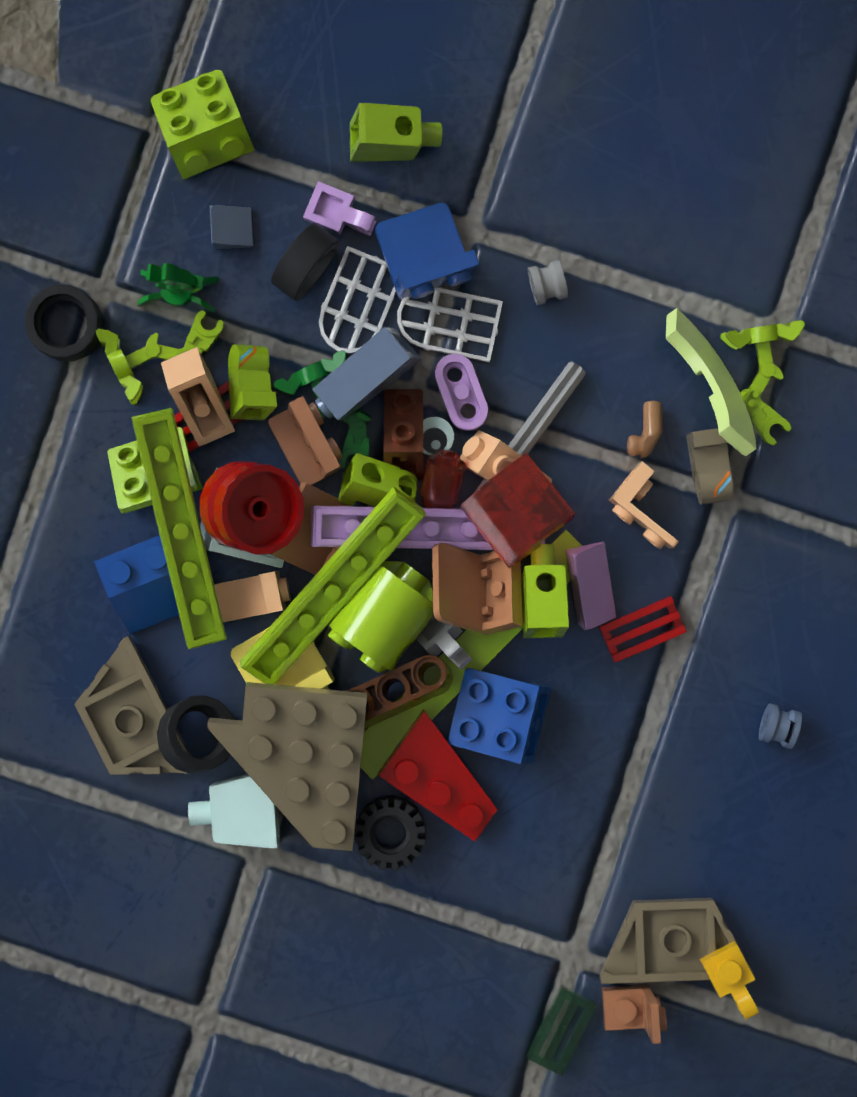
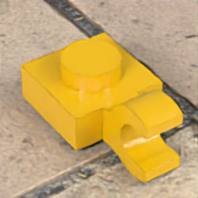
[700,941,759,1020]

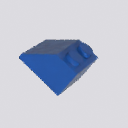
[94,535,179,634]

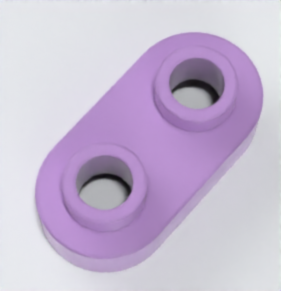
[435,354,488,431]

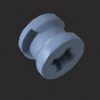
[758,703,802,749]

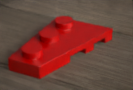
[378,709,498,841]

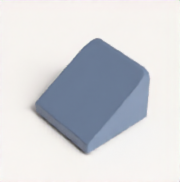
[210,205,254,249]

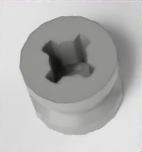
[527,260,568,306]

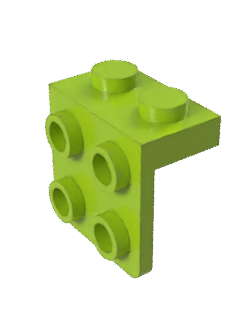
[151,70,255,180]

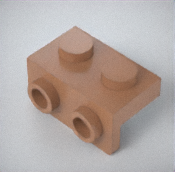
[268,396,343,485]

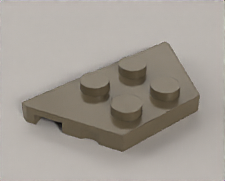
[74,636,192,775]
[599,897,753,984]

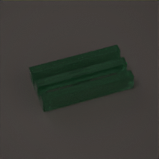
[527,985,597,1076]

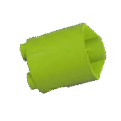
[328,561,434,673]

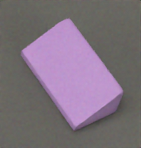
[565,541,616,630]

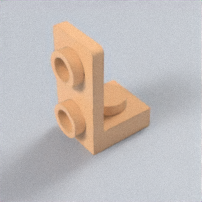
[609,461,679,550]

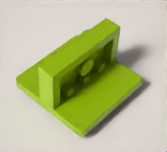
[107,427,203,514]

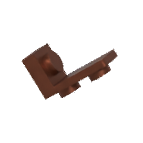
[384,389,424,480]

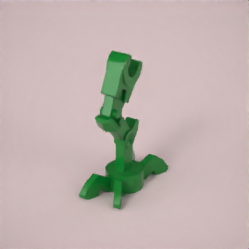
[137,263,218,314]
[273,350,371,469]

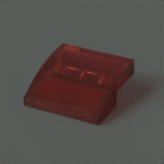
[461,453,575,568]

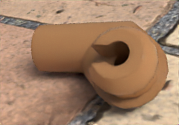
[627,401,663,458]

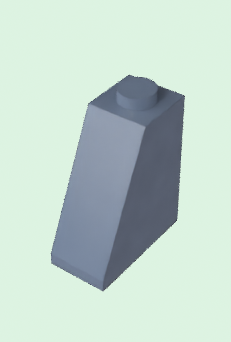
[312,327,421,420]

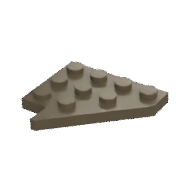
[207,682,367,851]

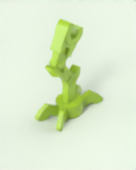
[96,310,224,405]
[720,320,805,446]

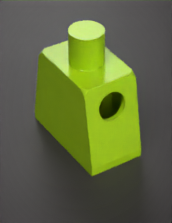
[349,103,442,162]
[522,544,569,638]

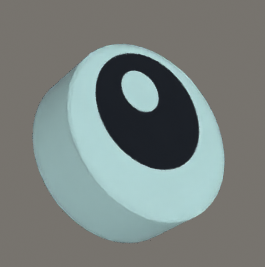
[423,417,454,457]

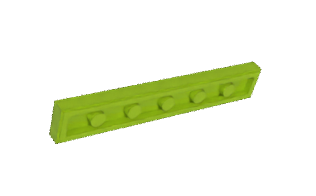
[131,408,227,650]
[240,487,426,685]

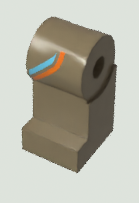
[686,428,733,505]

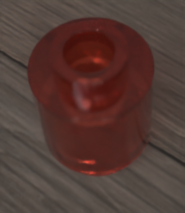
[420,450,466,509]

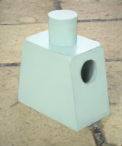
[188,774,281,848]

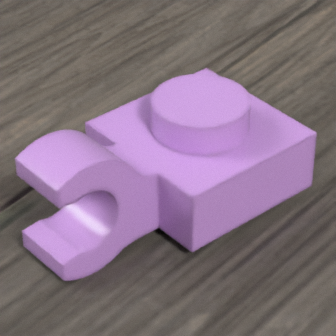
[303,181,377,236]

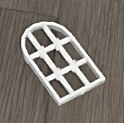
[319,246,396,354]
[397,286,503,363]

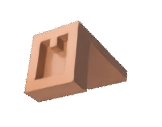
[601,985,667,1044]

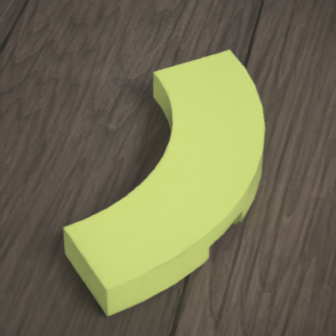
[666,308,756,456]

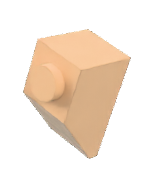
[161,347,235,447]

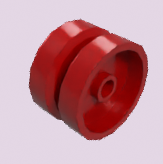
[200,461,304,555]

